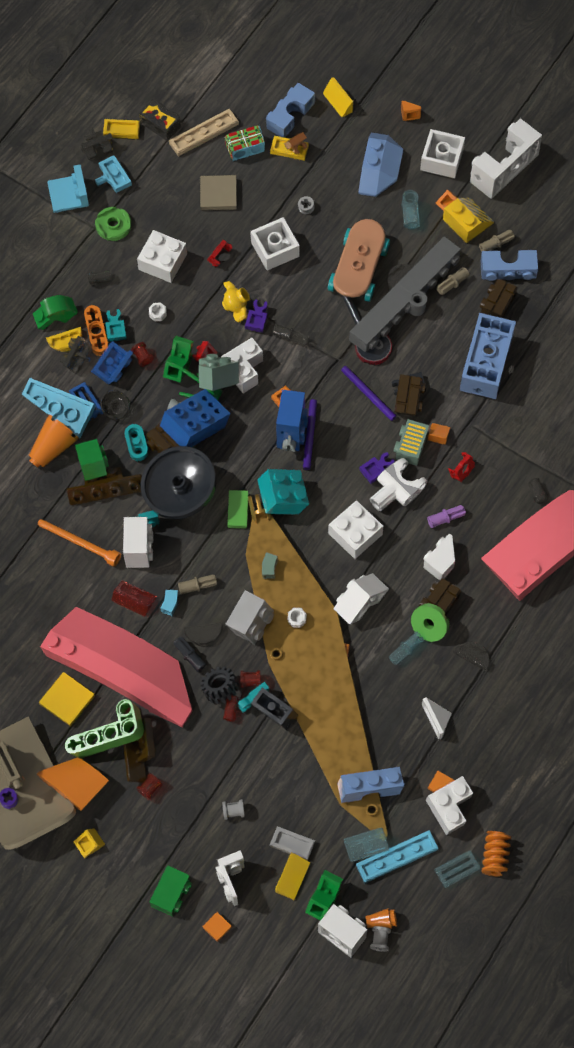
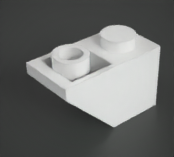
[423,534,455,580]

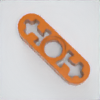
[84,305,108,356]

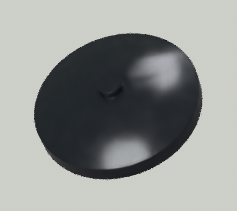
[141,446,217,519]

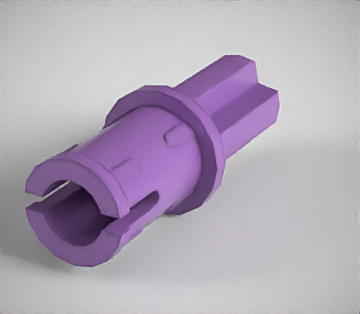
[427,505,466,528]

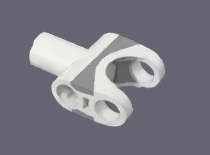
[370,458,428,511]

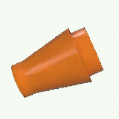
[366,908,397,929]

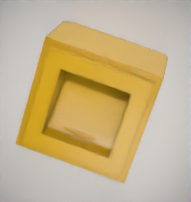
[74,829,105,858]

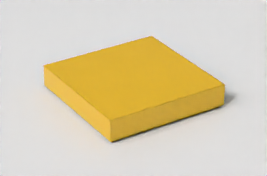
[39,672,95,727]

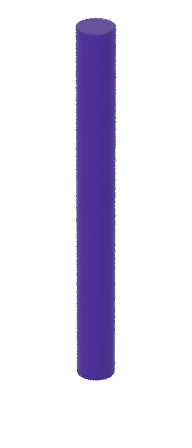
[341,366,396,421]
[303,399,317,470]

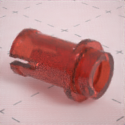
[223,695,239,722]

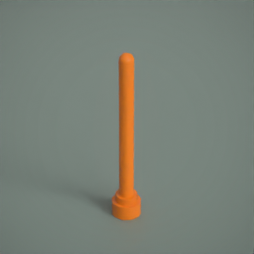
[38,519,121,567]

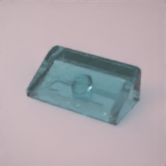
[344,828,390,862]

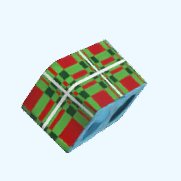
[225,125,265,161]

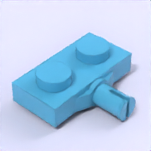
[95,155,132,193]

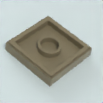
[200,175,237,210]

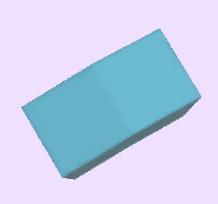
[161,590,178,616]

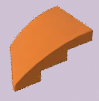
[36,757,109,811]

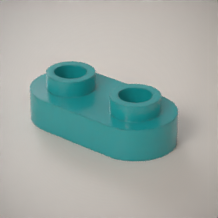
[125,424,148,461]

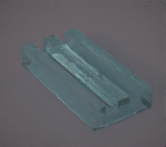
[434,850,480,888]

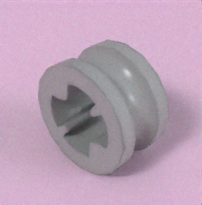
[298,196,314,214]

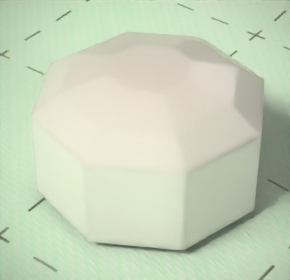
[149,303,167,321]
[288,608,307,628]

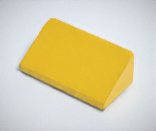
[323,77,353,117]
[275,852,310,900]

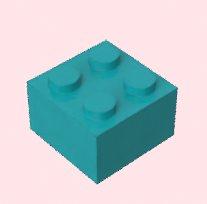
[257,469,309,514]

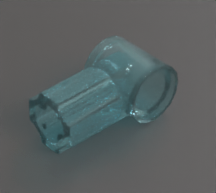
[401,190,420,229]

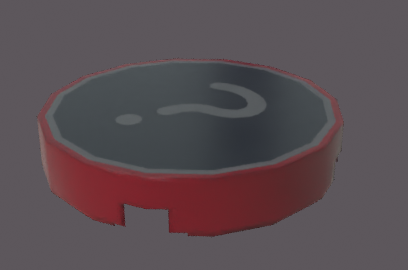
[355,335,392,365]

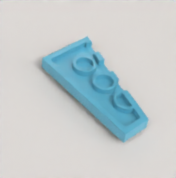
[22,378,96,439]

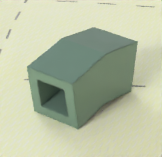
[262,553,278,579]

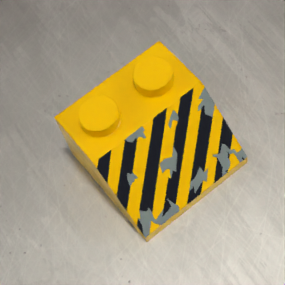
[443,198,494,243]

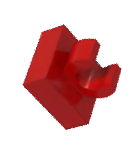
[192,341,218,362]

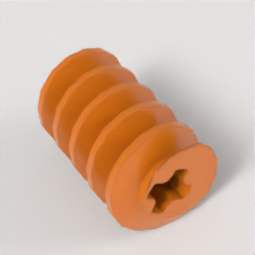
[481,831,511,877]

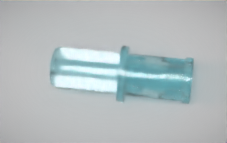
[389,631,424,665]

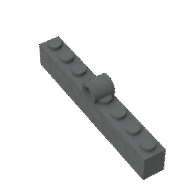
[349,237,461,352]

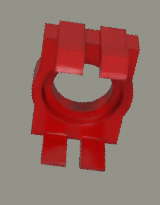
[207,239,232,267]
[448,452,475,482]

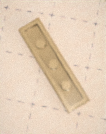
[169,109,239,156]

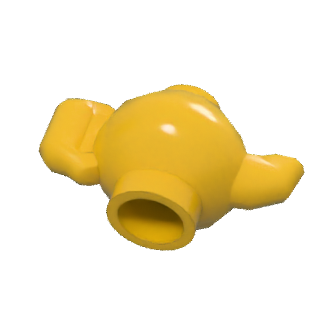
[222,281,250,322]

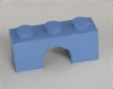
[266,83,315,138]
[481,250,538,281]
[337,767,404,803]

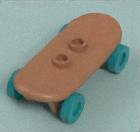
[328,219,390,302]

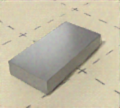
[270,826,315,861]

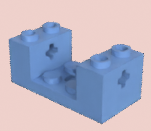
[460,313,516,399]

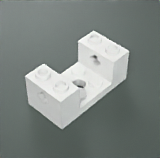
[470,118,542,199]

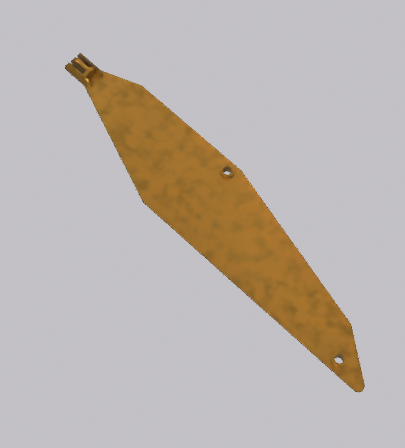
[246,494,388,839]

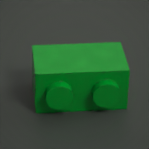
[75,439,109,481]
[149,865,192,917]

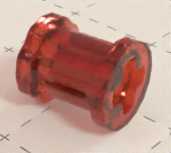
[131,342,154,367]
[240,670,261,688]
[136,773,163,800]

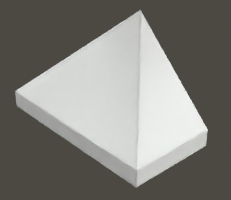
[422,697,452,739]

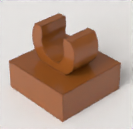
[284,132,307,155]

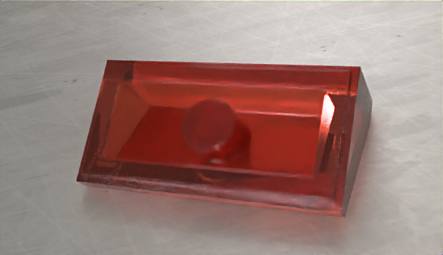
[111,580,156,616]

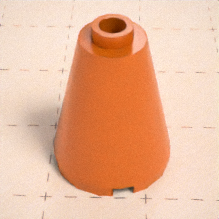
[29,414,79,468]

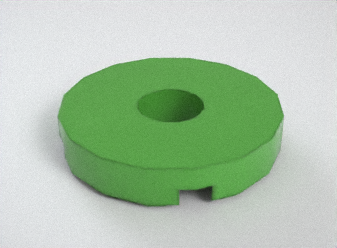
[95,207,131,241]
[411,603,449,642]

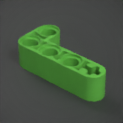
[65,699,144,758]

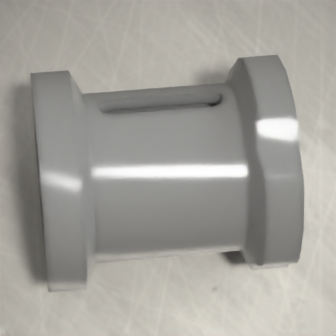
[222,799,245,820]
[370,926,391,951]

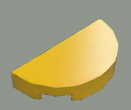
[46,327,82,352]

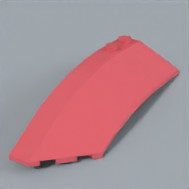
[481,490,574,601]
[40,607,193,728]

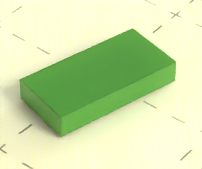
[228,490,248,528]

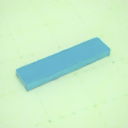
[356,830,438,883]

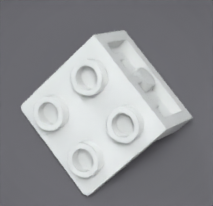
[215,851,244,906]

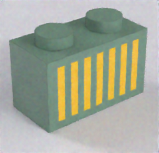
[394,419,429,466]

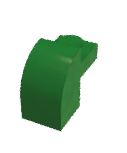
[33,295,78,330]
[163,336,193,382]
[305,870,343,921]

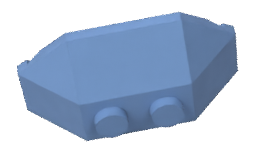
[358,133,403,197]

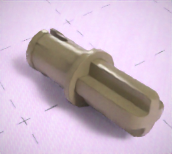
[479,230,515,252]
[437,267,470,295]
[178,575,217,595]

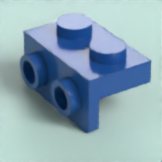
[91,341,133,385]

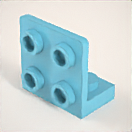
[47,165,89,213]

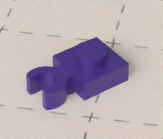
[245,300,267,333]
[359,452,395,484]

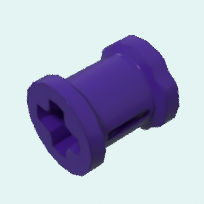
[0,788,18,809]

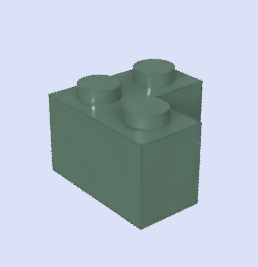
[199,354,239,391]

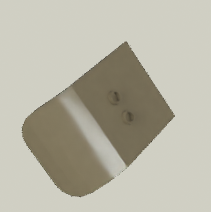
[0,717,76,850]

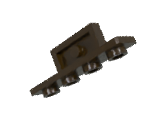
[67,467,142,505]
[124,706,155,783]

